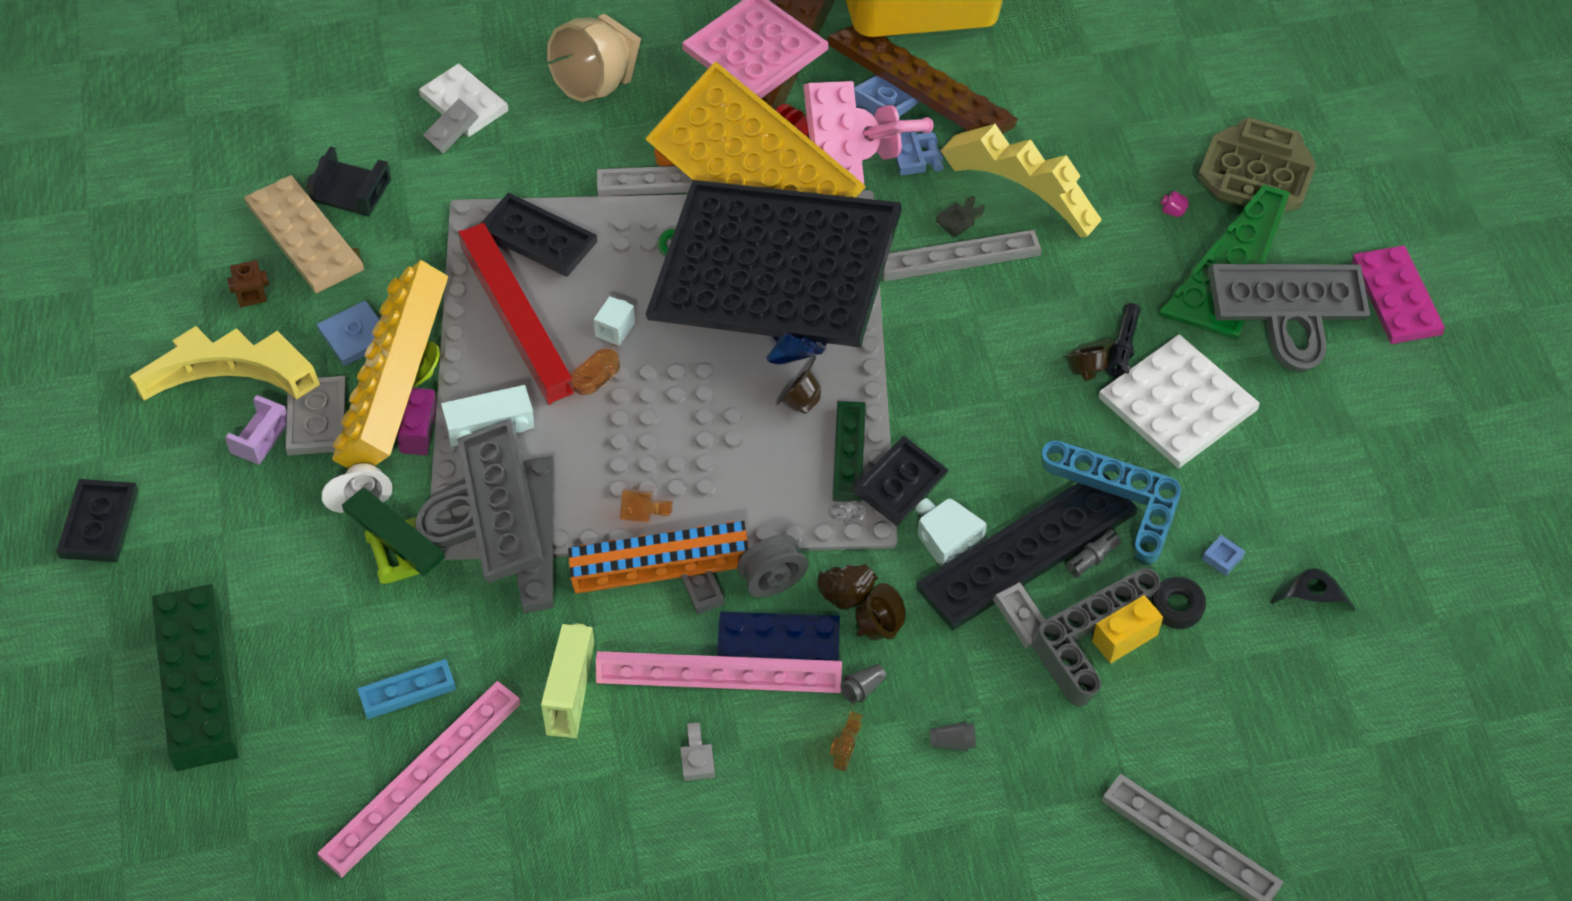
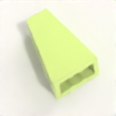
[541,623,594,738]

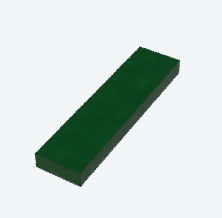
[833,401,866,502]
[342,487,445,577]

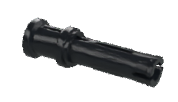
[1105,303,1141,378]

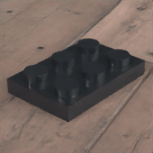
[852,436,949,527]
[56,479,139,563]

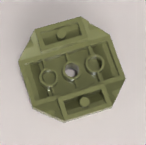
[1198,117,1316,213]

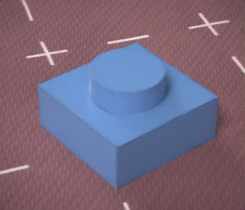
[1202,535,1245,576]

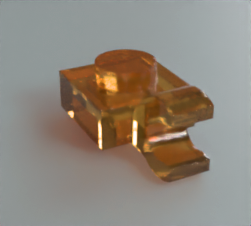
[620,489,673,522]

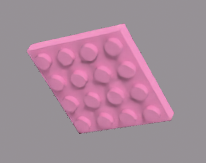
[682,0,828,98]

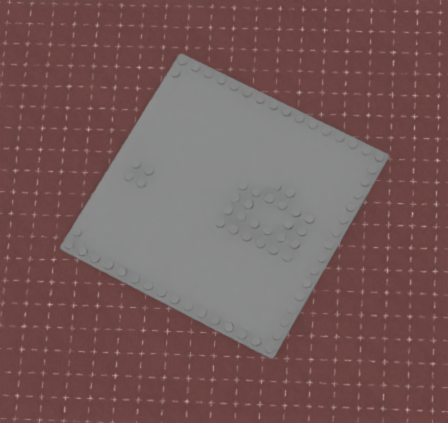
[430,190,897,560]

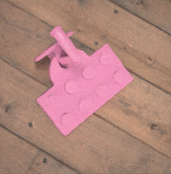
[803,81,934,184]

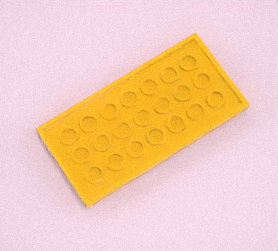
[645,61,866,198]

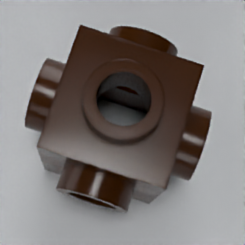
[227,260,269,308]

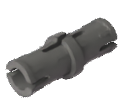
[1066,530,1121,578]

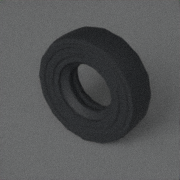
[1152,577,1206,629]

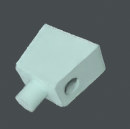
[915,498,987,567]

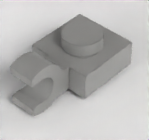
[680,723,715,781]

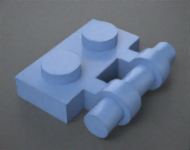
[895,131,944,176]

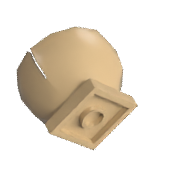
[547,14,641,102]

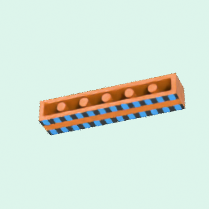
[568,521,749,594]

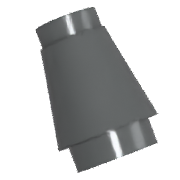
[840,664,886,704]
[930,721,976,752]

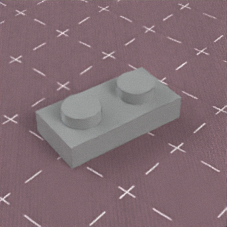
[423,98,479,154]
[993,582,1049,649]

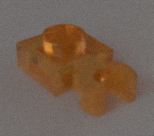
[830,711,863,771]

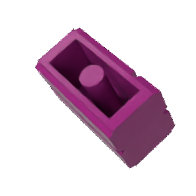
[397,388,437,456]

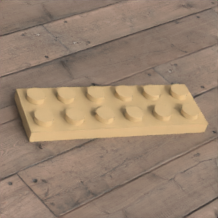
[244,175,364,293]

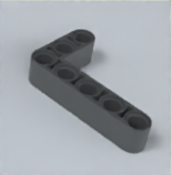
[1031,568,1160,706]

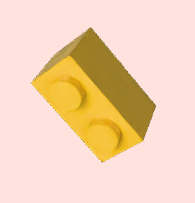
[1092,595,1163,664]

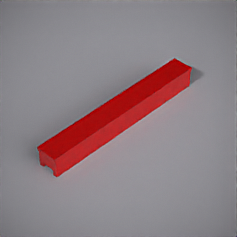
[458,223,574,405]

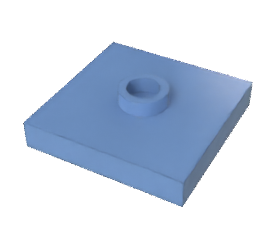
[316,300,380,366]

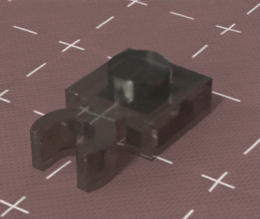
[936,196,985,238]

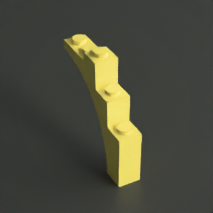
[940,124,1101,238]
[130,326,320,401]

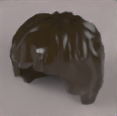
[817,564,878,610]

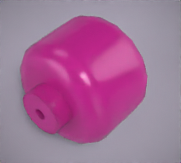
[1160,191,1189,217]

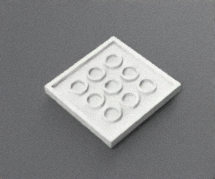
[1098,335,1260,469]

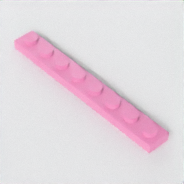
[596,651,842,693]
[317,681,521,878]

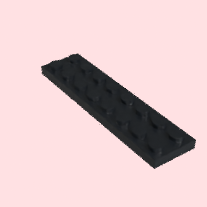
[916,473,1138,631]

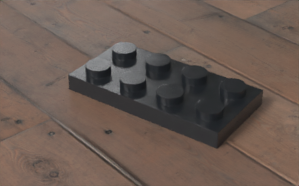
[480,192,597,277]

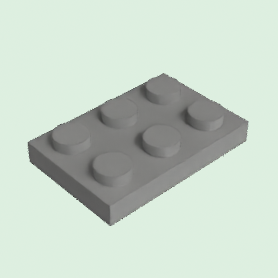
[286,376,347,455]

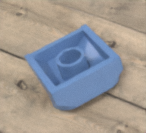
[854,75,920,117]

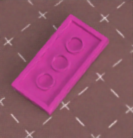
[1352,245,1445,344]

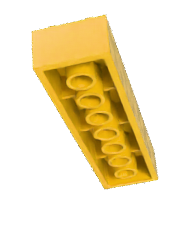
[332,260,448,469]

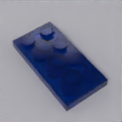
[717,612,840,661]

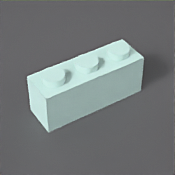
[441,385,534,447]

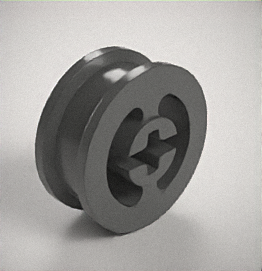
[737,535,808,598]

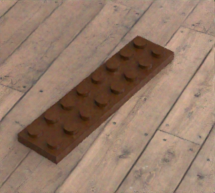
[827,25,1018,134]

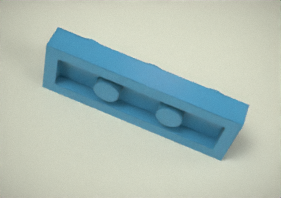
[357,659,456,720]

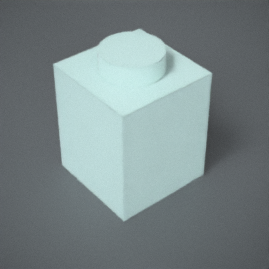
[593,296,635,346]

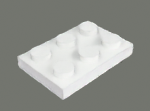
[419,63,509,137]

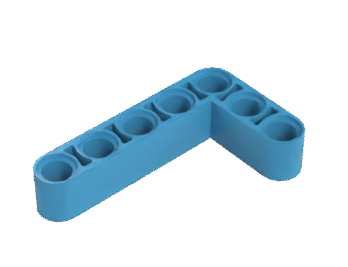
[1042,440,1181,564]

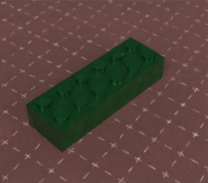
[152,584,239,771]

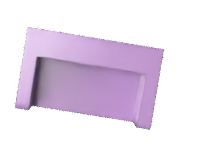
[225,395,287,465]

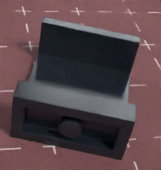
[307,146,391,217]

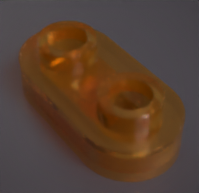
[571,349,621,395]

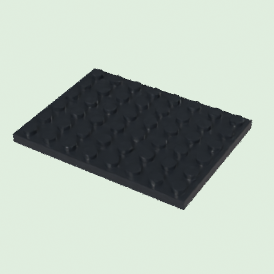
[645,180,902,348]

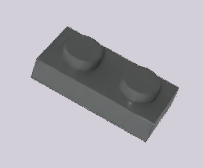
[680,571,725,615]

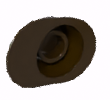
[1062,339,1114,381]
[776,355,821,414]
[855,583,906,641]

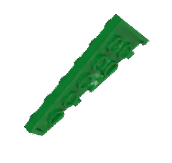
[1159,184,1290,340]

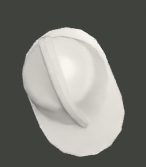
[322,463,392,513]

